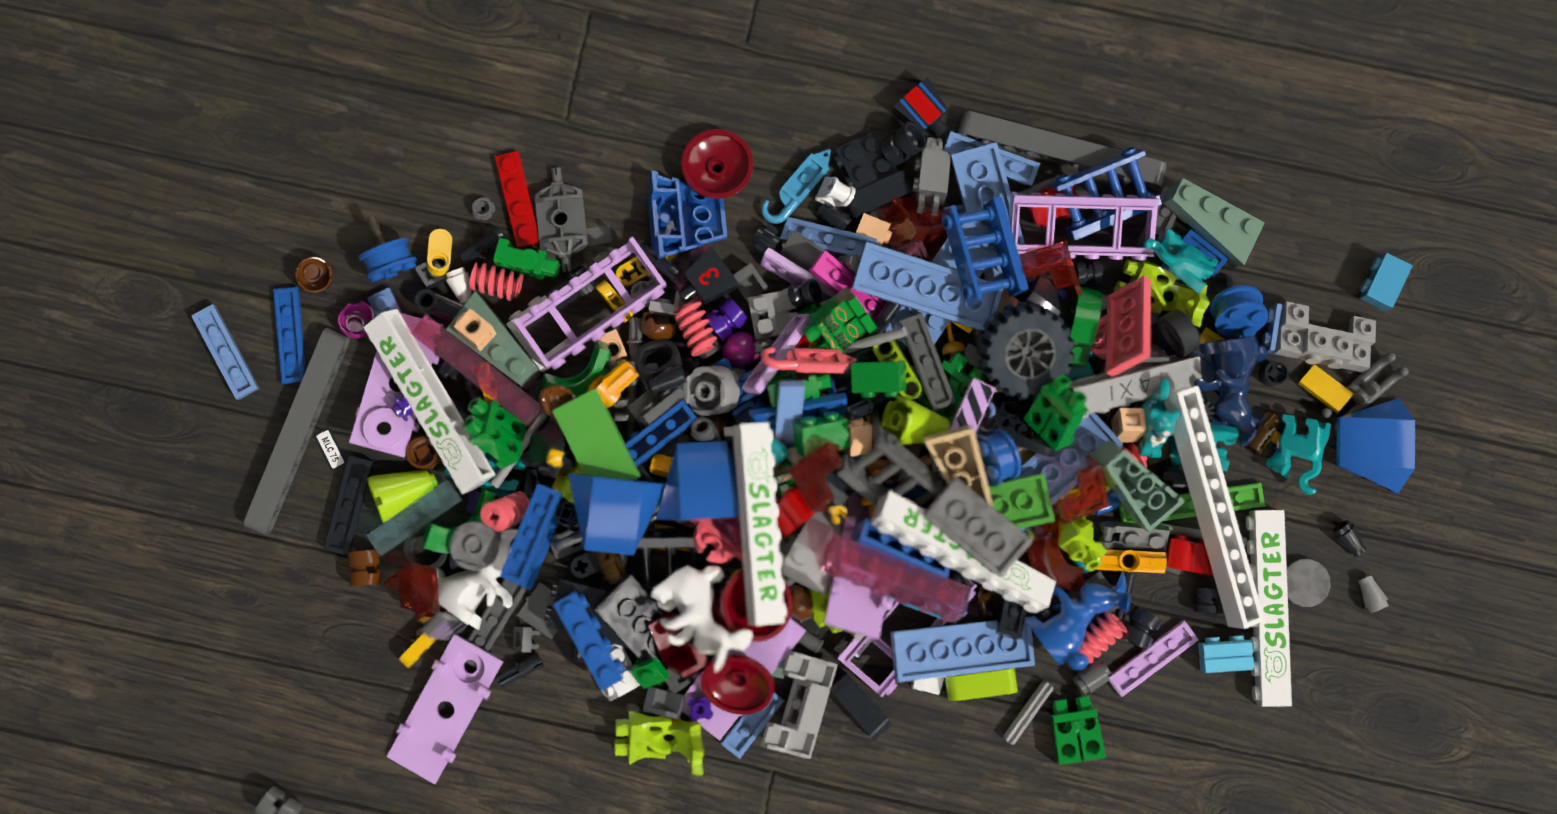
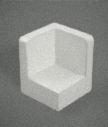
[911,676,946,695]

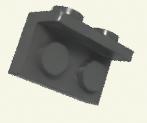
[627,387,686,426]

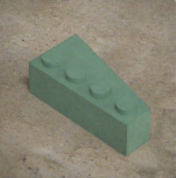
[1162,178,1265,268]
[446,291,541,390]
[1091,440,1185,532]

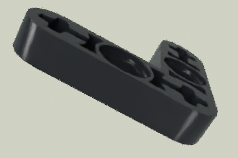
[992,395,1060,457]

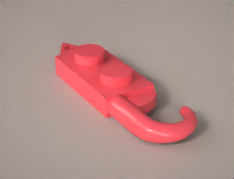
[761,348,857,373]

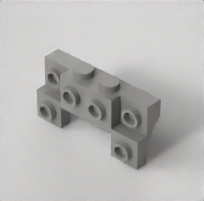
[1274,302,1376,372]
[761,650,838,759]

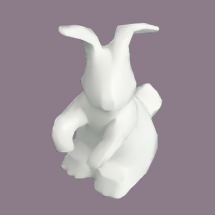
[429,529,518,630]
[652,565,753,672]

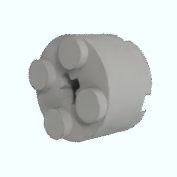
[683,366,740,416]

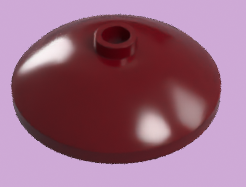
[682,129,753,199]
[720,569,792,642]
[701,654,775,715]

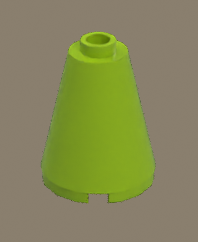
[881,396,950,445]
[367,469,438,523]

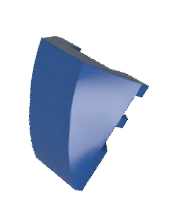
[647,170,728,258]
[1337,398,1415,494]
[656,441,739,520]
[568,473,666,555]

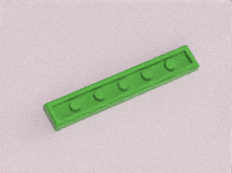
[1118,483,1265,524]

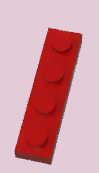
[495,151,540,249]

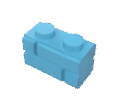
[1198,635,1254,673]

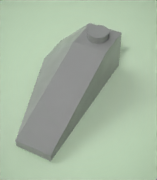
[781,502,847,596]

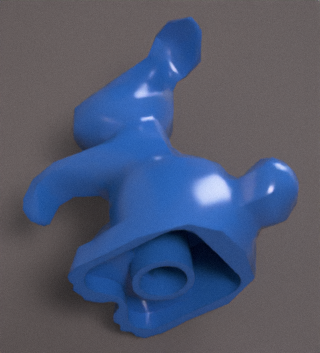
[1025,572,1131,670]

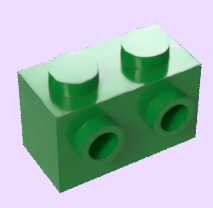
[851,361,906,397]
[793,412,850,457]

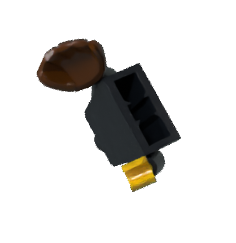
[521,385,576,478]
[808,453,901,524]

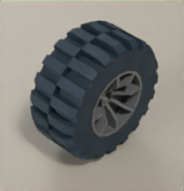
[977,302,1075,399]

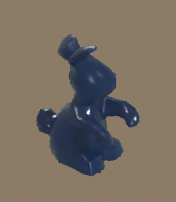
[1194,336,1268,447]

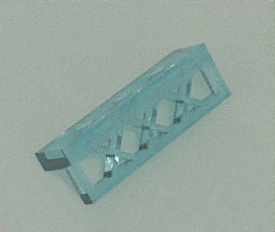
[366,480,462,556]

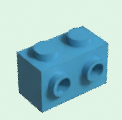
[1359,253,1413,311]

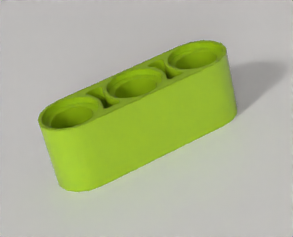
[873,340,924,399]
[945,668,1018,701]

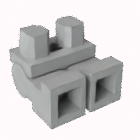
[748,288,797,341]

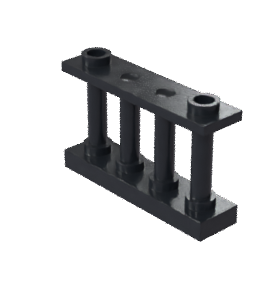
[610,528,707,592]

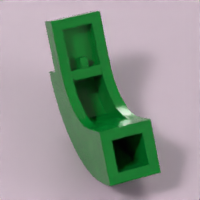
[1069,286,1102,367]
[537,340,611,404]
[421,488,497,553]

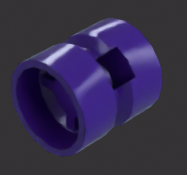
[703,297,749,342]

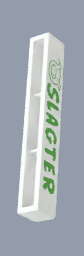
[364,309,496,494]
[732,423,787,626]
[870,491,1056,613]
[1246,510,1292,706]

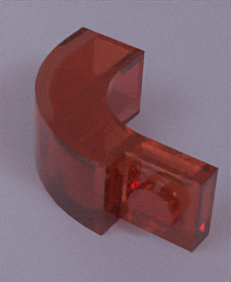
[1027,515,1084,592]

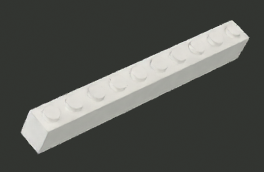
[1164,386,1265,629]

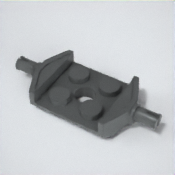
[534,168,589,273]

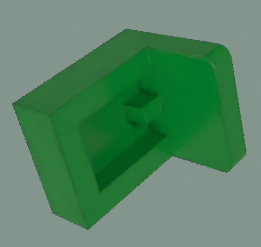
[630,657,669,689]

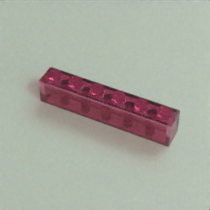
[411,314,542,426]
[821,535,971,622]

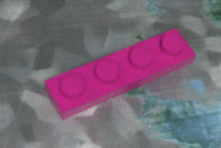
[809,250,886,321]

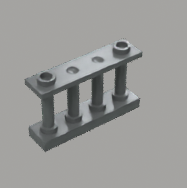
[837,428,948,508]

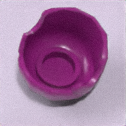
[337,301,375,339]
[722,331,759,369]

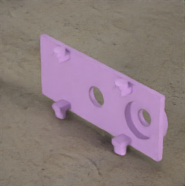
[349,310,443,458]
[824,495,893,640]
[682,618,806,741]
[387,634,504,784]

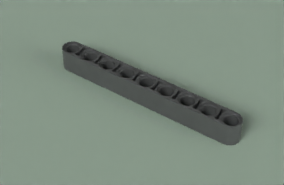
[957,111,1167,189]
[244,328,350,535]

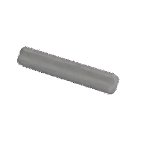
[1003,681,1054,745]

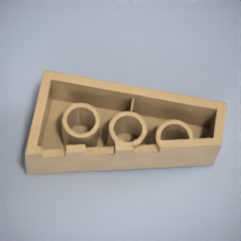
[923,424,993,506]

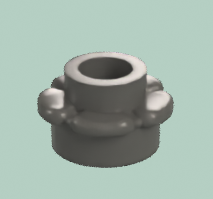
[472,197,495,220]

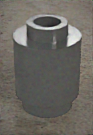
[691,418,721,443]
[1073,660,1111,695]

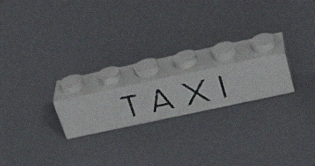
[1068,353,1201,418]

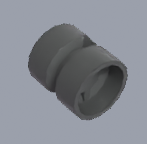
[255,786,303,814]

